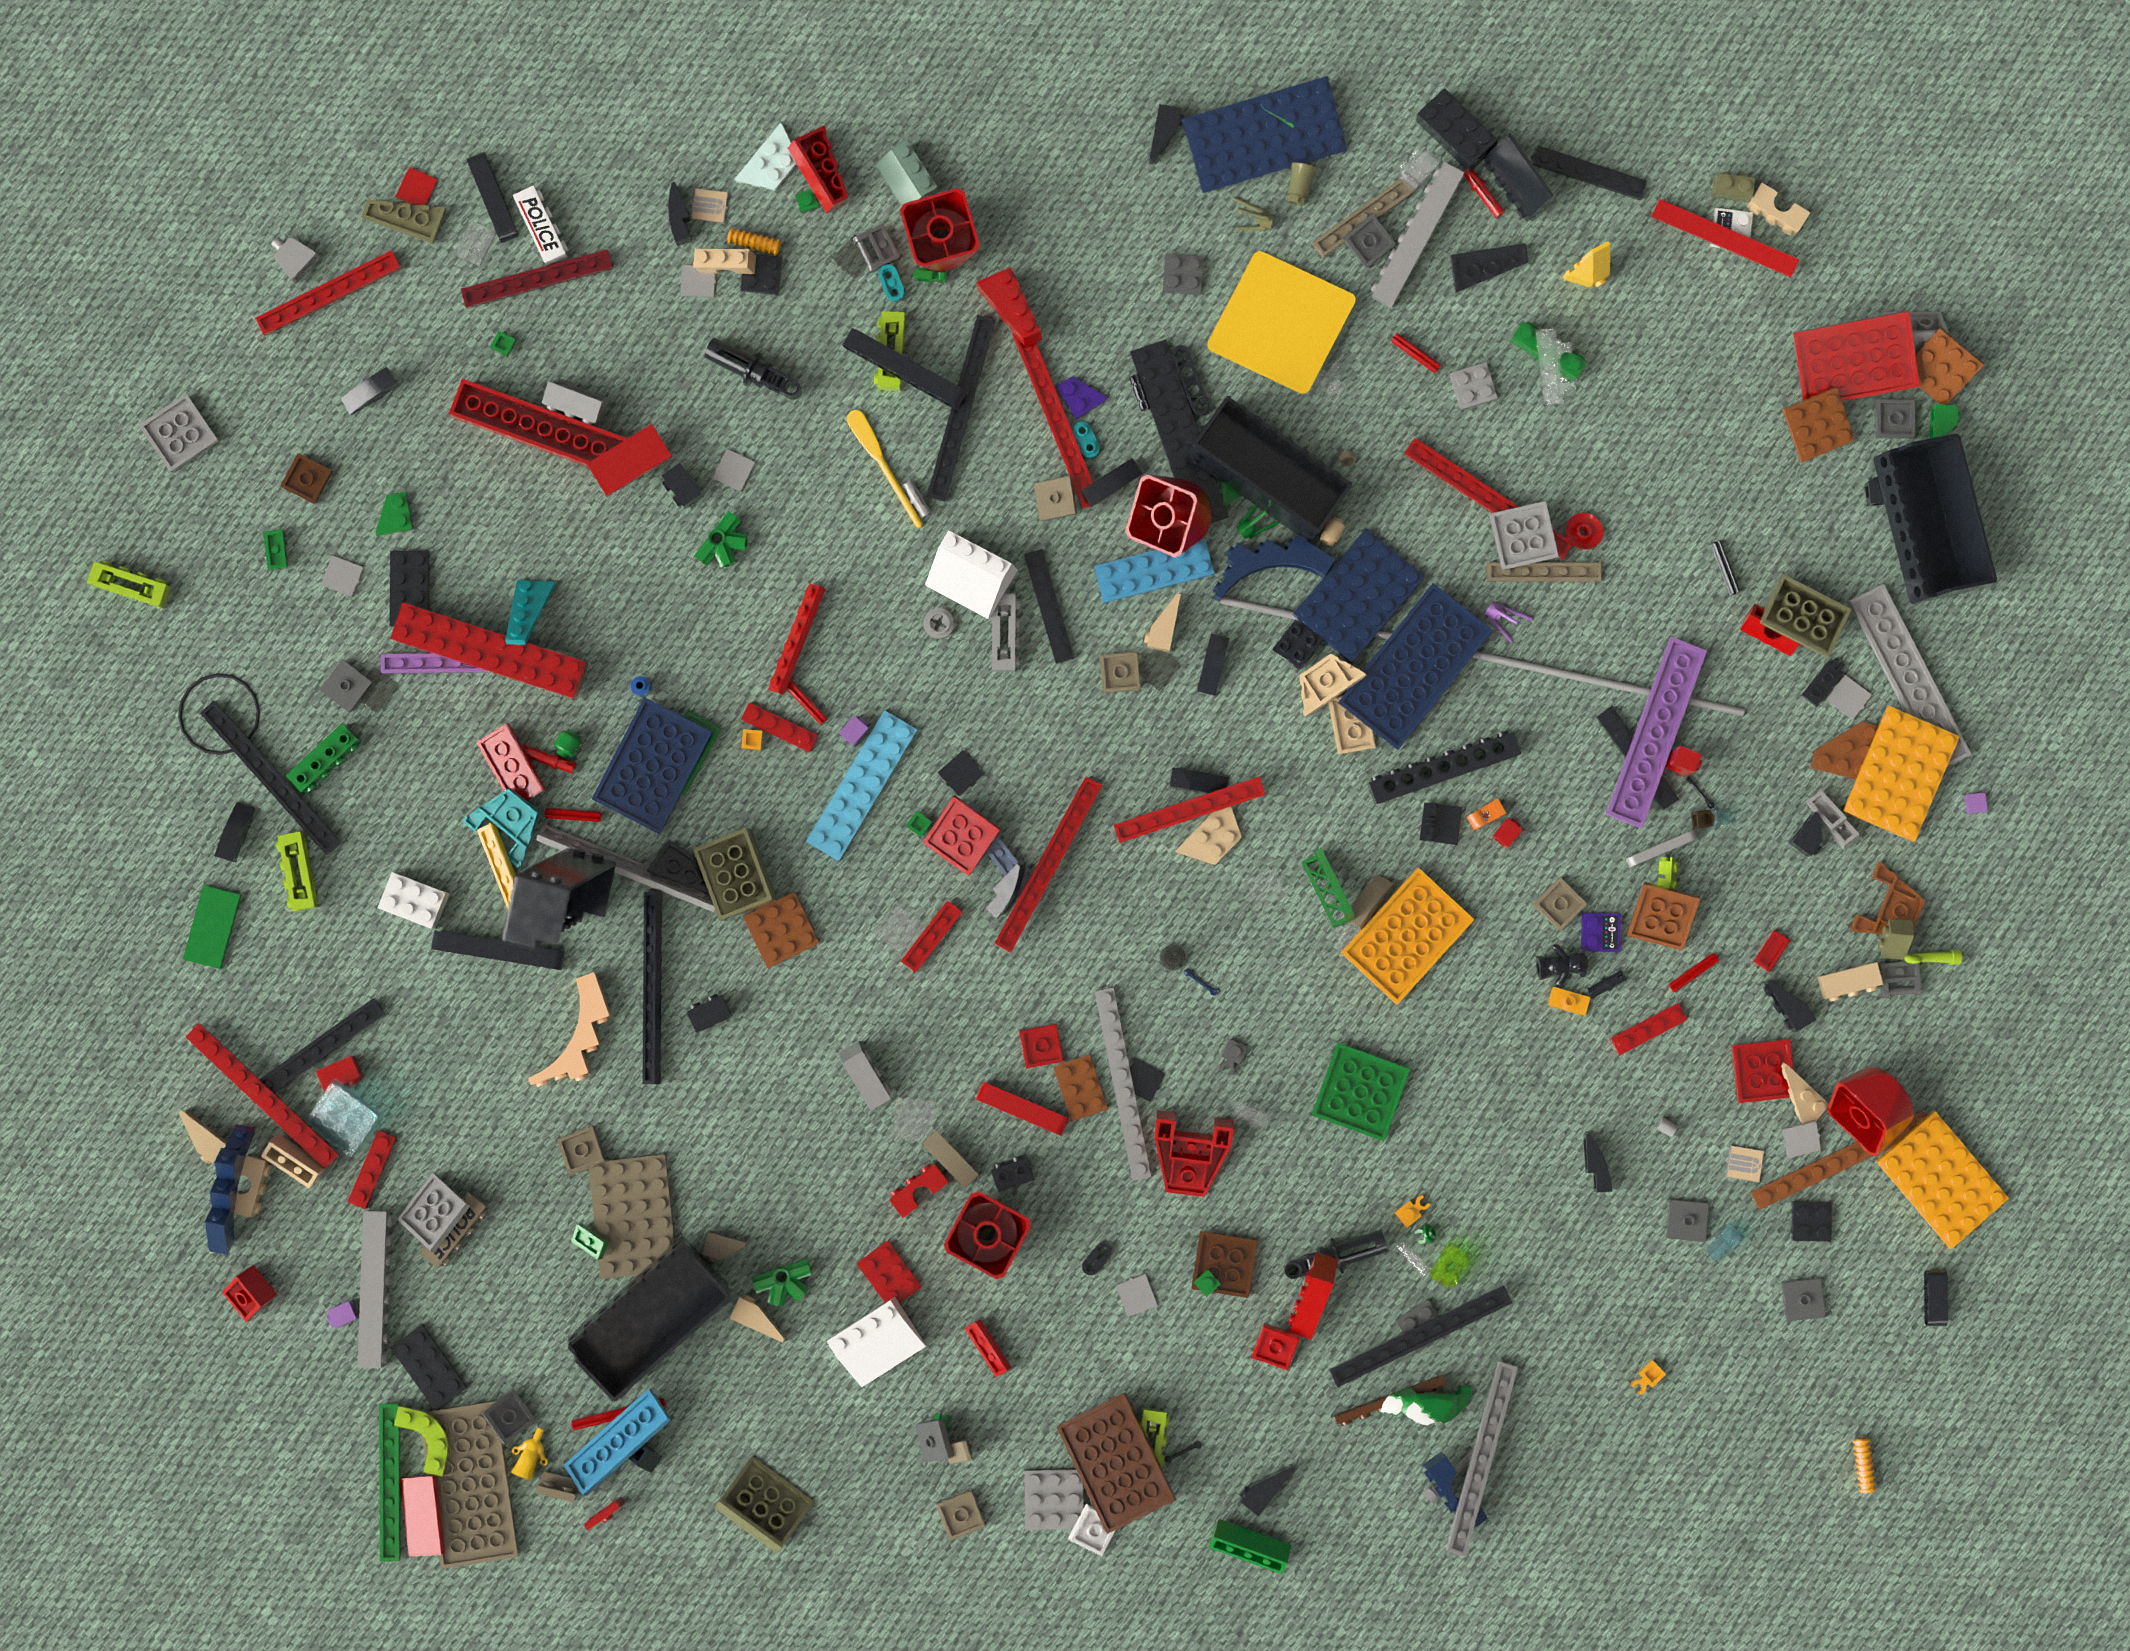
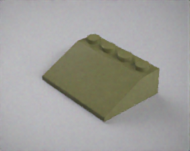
[1760,574,1852,658]
[693,828,778,921]
[714,1456,814,1554]

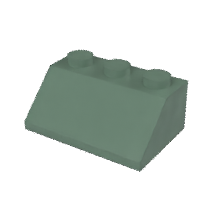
[876,140,938,206]

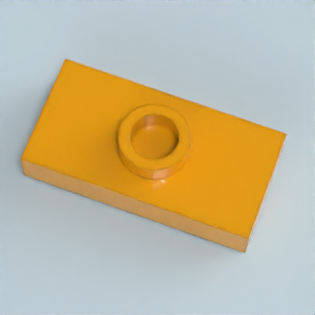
[1547,987,1590,1016]

